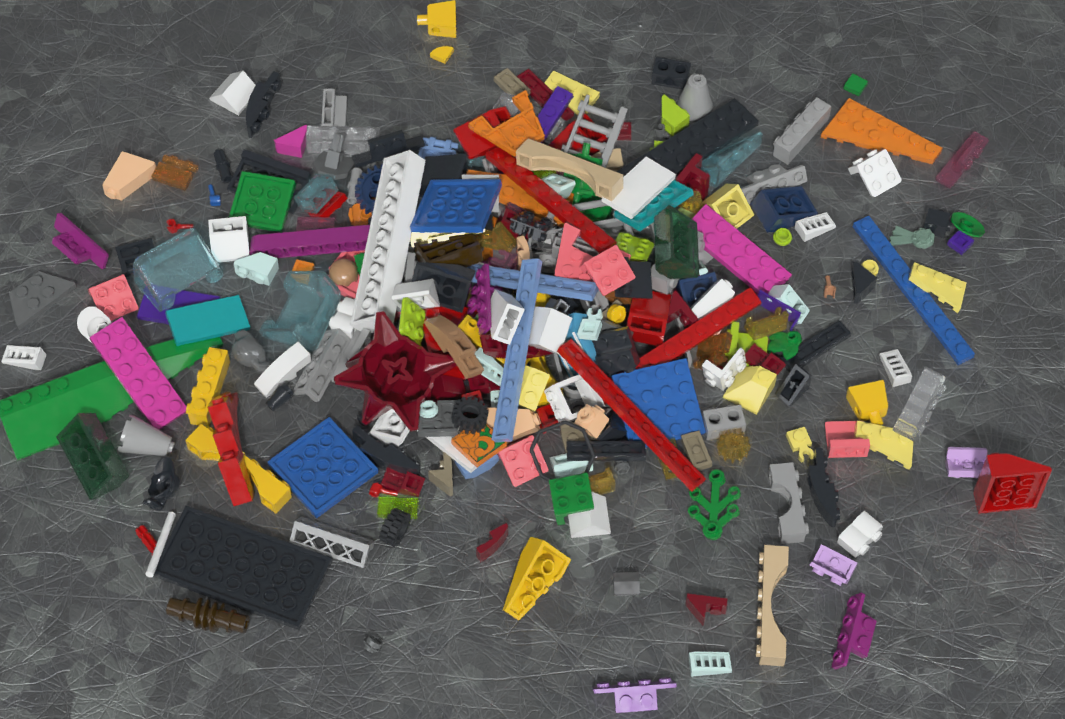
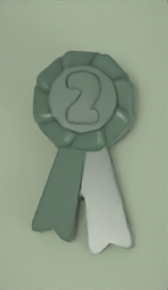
[889,226,935,249]

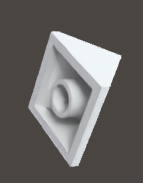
[209,71,255,116]
[392,279,440,309]
[529,307,573,355]
[370,409,420,447]
[568,492,611,538]

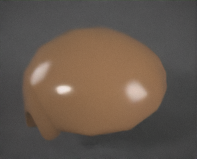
[329,259,359,287]

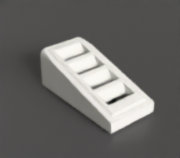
[795,212,836,242]
[1,345,46,370]
[879,349,912,387]

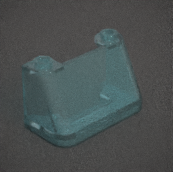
[133,228,223,312]
[259,271,341,351]

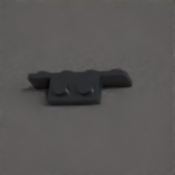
[352,130,425,167]

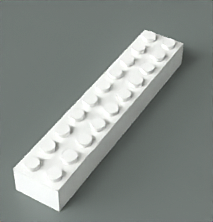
[350,150,425,333]

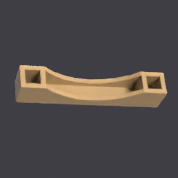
[516,138,623,201]
[756,545,789,666]

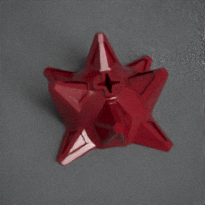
[334,311,457,432]

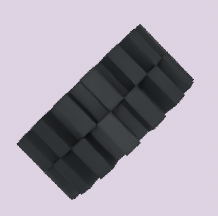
[451,396,489,434]
[379,508,411,547]

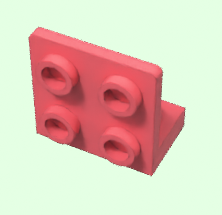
[580,245,635,296]
[88,274,139,321]
[825,421,870,458]
[497,435,549,487]

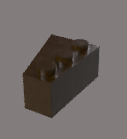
[414,233,483,267]

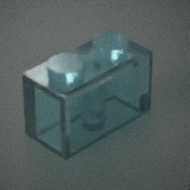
[294,174,339,214]

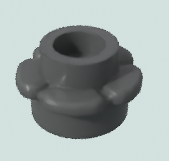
[363,634,383,653]

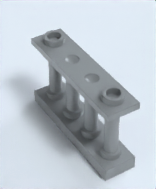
[561,95,628,168]

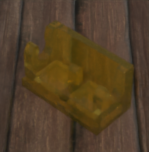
[744,307,789,340]
[589,467,615,495]

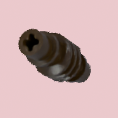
[166,597,250,634]

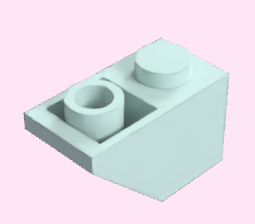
[234,252,279,286]
[767,284,810,324]

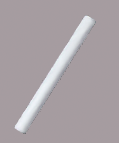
[146,512,176,577]

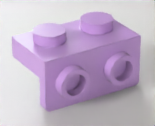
[945,447,987,478]
[810,544,858,586]

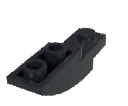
[246,71,282,138]
[352,425,420,476]
[807,448,840,527]

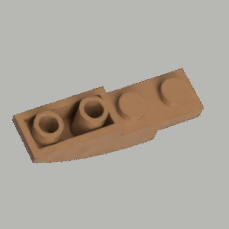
[424,315,484,379]

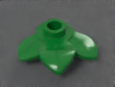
[767,331,802,360]

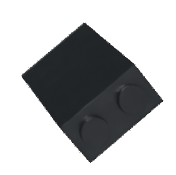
[418,154,468,198]

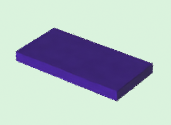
[137,285,221,324]

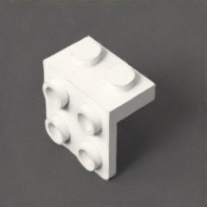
[848,149,901,197]
[702,348,747,391]

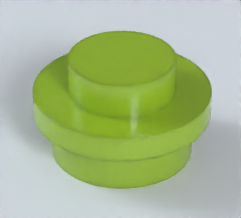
[773,228,792,246]

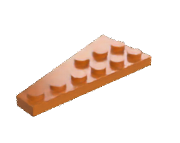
[821,98,943,164]
[466,170,574,228]

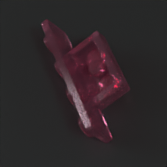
[936,131,989,188]

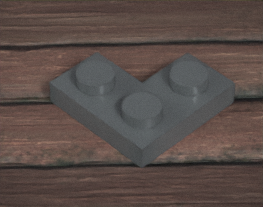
[418,400,458,437]

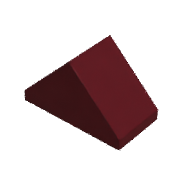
[430,375,466,404]

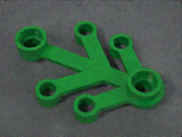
[688,469,741,540]

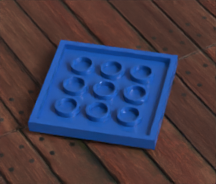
[410,179,502,233]
[611,358,706,448]
[267,417,379,519]

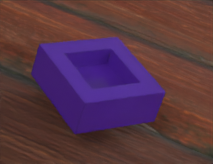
[947,230,974,255]

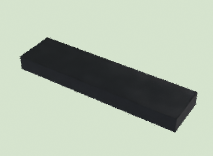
[780,320,851,373]
[567,441,646,461]

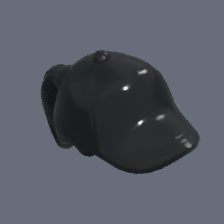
[143,457,180,511]

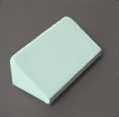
[550,453,593,479]

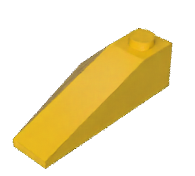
[503,537,571,620]

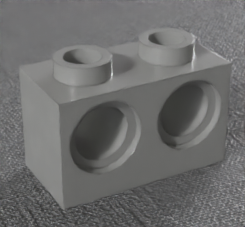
[702,405,746,440]

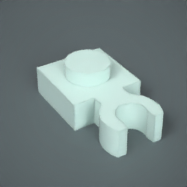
[577,308,603,341]

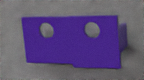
[757,290,801,332]

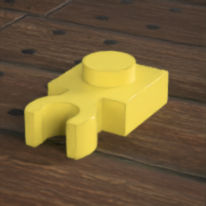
[786,427,814,463]

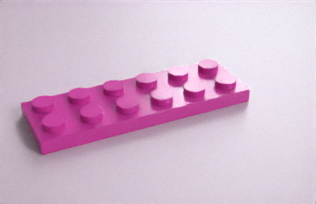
[685,204,792,294]
[89,317,186,430]

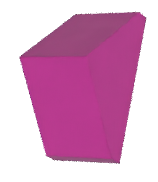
[274,125,309,158]

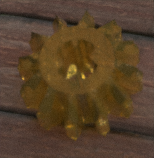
[717,429,751,464]

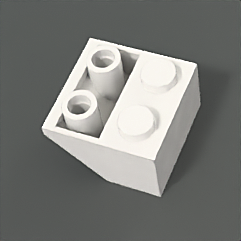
[209,216,250,263]

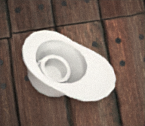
[77,307,113,343]

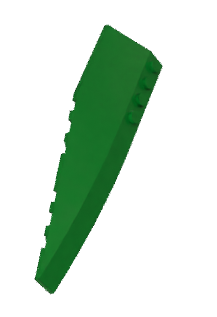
[0,337,223,460]

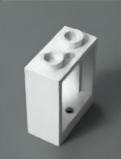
[544,375,605,422]

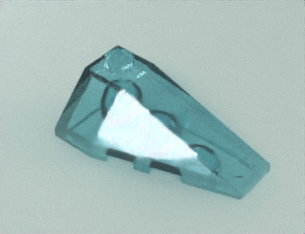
[701,132,763,188]

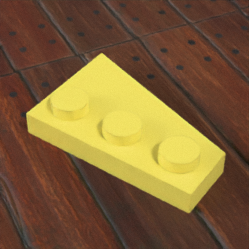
[544,71,600,115]
[908,262,967,313]
[854,420,914,470]

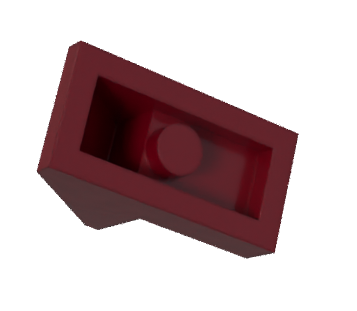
[667,290,698,327]
[685,593,728,626]

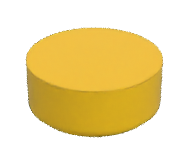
[607,304,626,324]

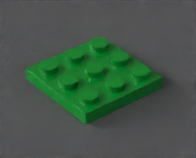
[229,171,296,233]

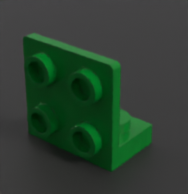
[549,473,594,526]

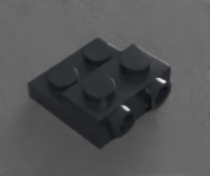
[592,326,640,377]

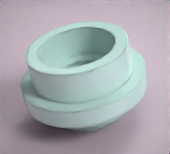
[419,400,439,418]

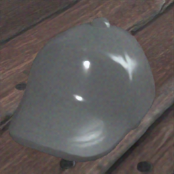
[232,330,273,372]

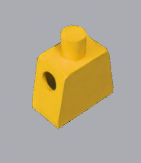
[417,0,456,38]
[846,380,888,425]

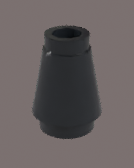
[265,383,294,412]

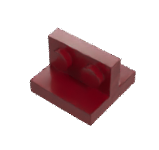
[676,153,710,201]

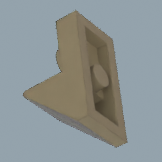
[428,452,453,496]

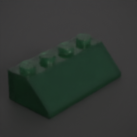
[654,205,700,279]
[56,413,129,500]

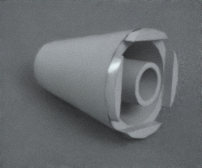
[677,74,713,122]
[118,414,175,456]

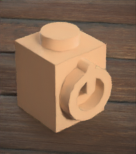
[574,404,609,439]

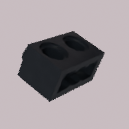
[651,57,691,90]

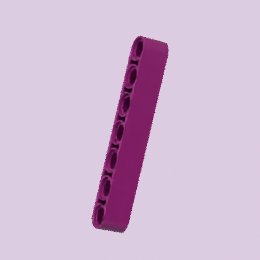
[250,225,370,258]

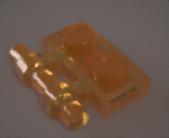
[151,155,198,191]
[693,332,732,370]

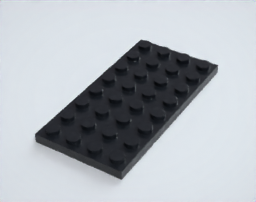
[153,506,332,630]

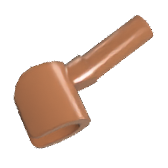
[824,275,836,298]

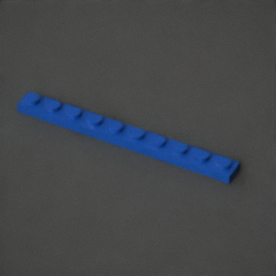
[853,216,975,365]

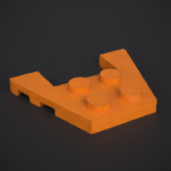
[468,90,545,157]

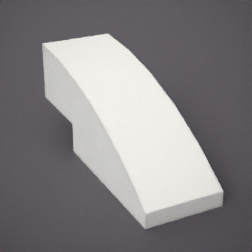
[254,342,311,398]

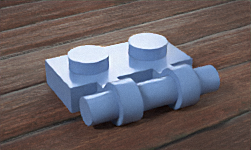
[418,137,459,159]

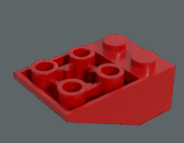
[453,106,512,160]
[548,114,608,173]
[627,291,672,346]

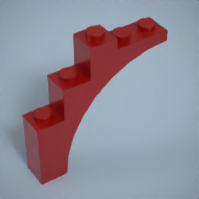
[207,392,255,506]

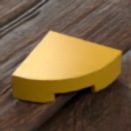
[430,46,454,64]

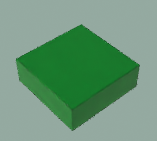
[843,74,868,97]

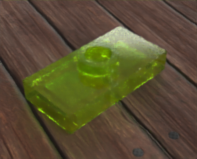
[377,497,419,519]

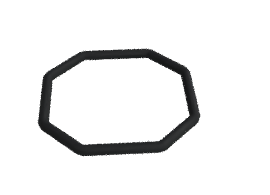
[530,421,595,481]

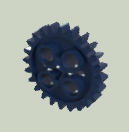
[355,164,383,215]

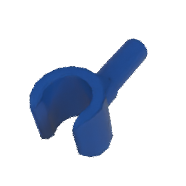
[208,184,221,206]

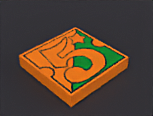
[451,424,507,468]

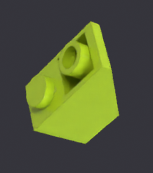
[661,94,690,136]

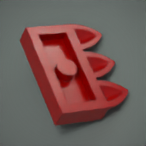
[306,190,348,222]

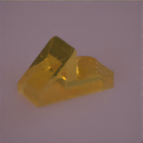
[476,222,517,253]

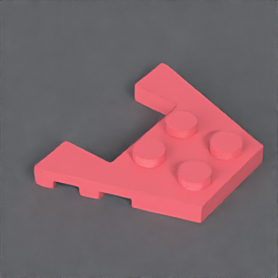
[554,223,631,282]

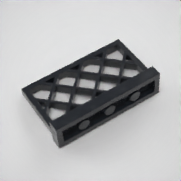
[227,149,313,215]

